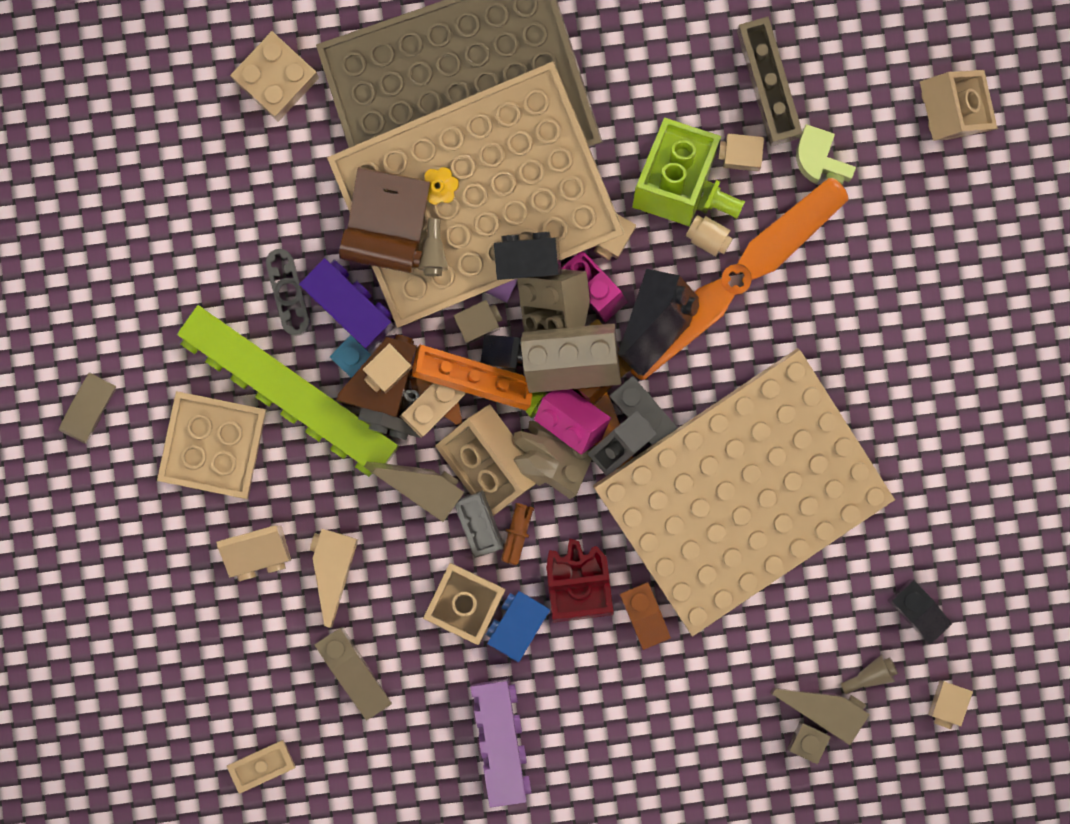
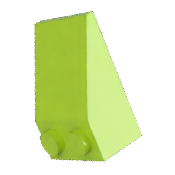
[632,117,722,227]

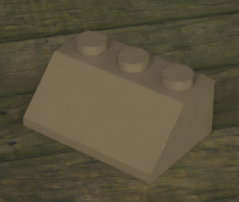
[521,323,621,393]

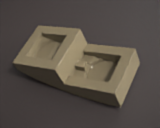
[59,372,116,444]

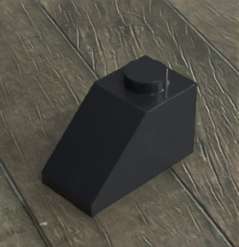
[887,579,952,645]

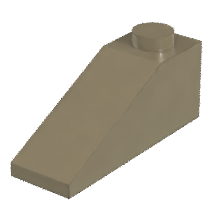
[364,461,464,522]
[315,627,392,721]
[770,688,870,745]

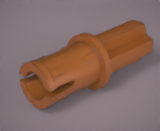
[501,503,535,565]

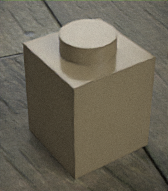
[453,300,502,345]
[787,721,831,765]

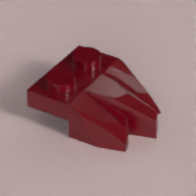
[546,538,614,623]

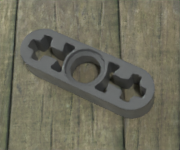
[266,249,310,336]

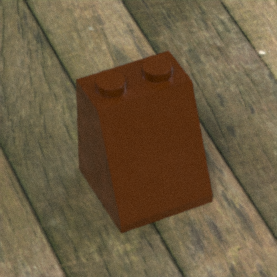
[336,334,417,418]

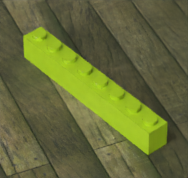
[177,305,400,477]

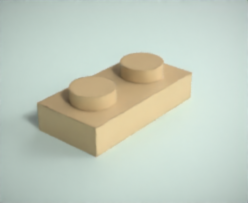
[400,383,466,438]
[227,740,296,794]

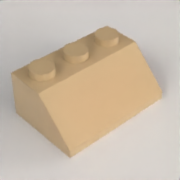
[435,404,536,516]

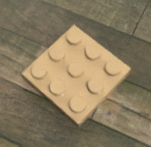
[157,391,267,499]

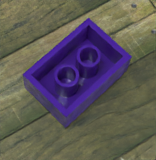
[299,258,394,353]

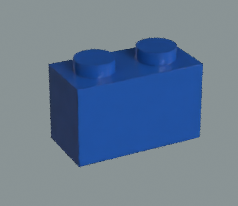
[485,591,550,663]

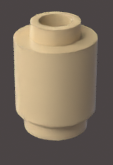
[686,215,733,257]

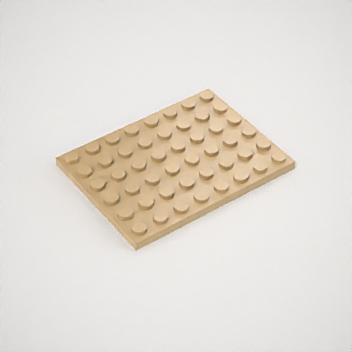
[327,62,625,328]
[593,348,895,637]

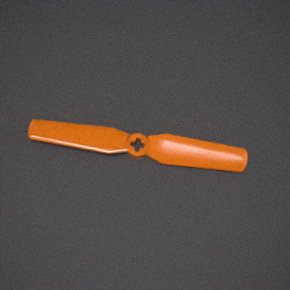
[630,178,849,380]

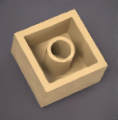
[230,31,319,122]
[423,563,506,645]

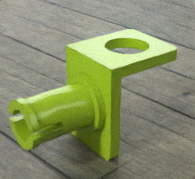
[697,180,745,219]

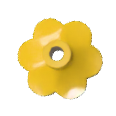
[425,167,459,205]

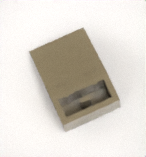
[517,269,590,332]

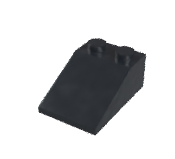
[618,269,699,376]

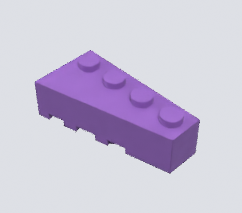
[470,678,532,808]

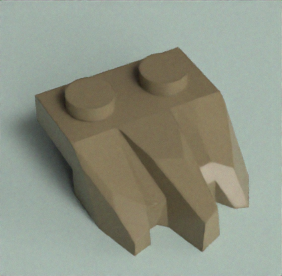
[514,421,595,499]

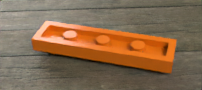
[412,344,532,410]

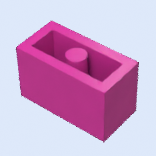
[534,389,611,455]

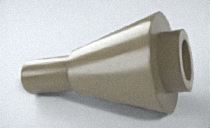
[418,218,448,276]
[841,654,898,694]

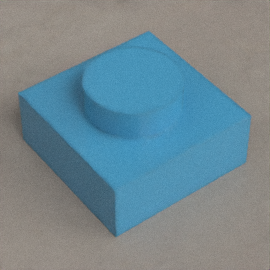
[330,335,371,378]

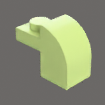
[796,124,856,184]

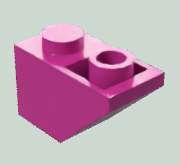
[561,251,628,323]

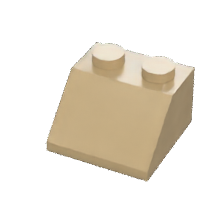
[920,70,998,141]
[216,525,291,582]

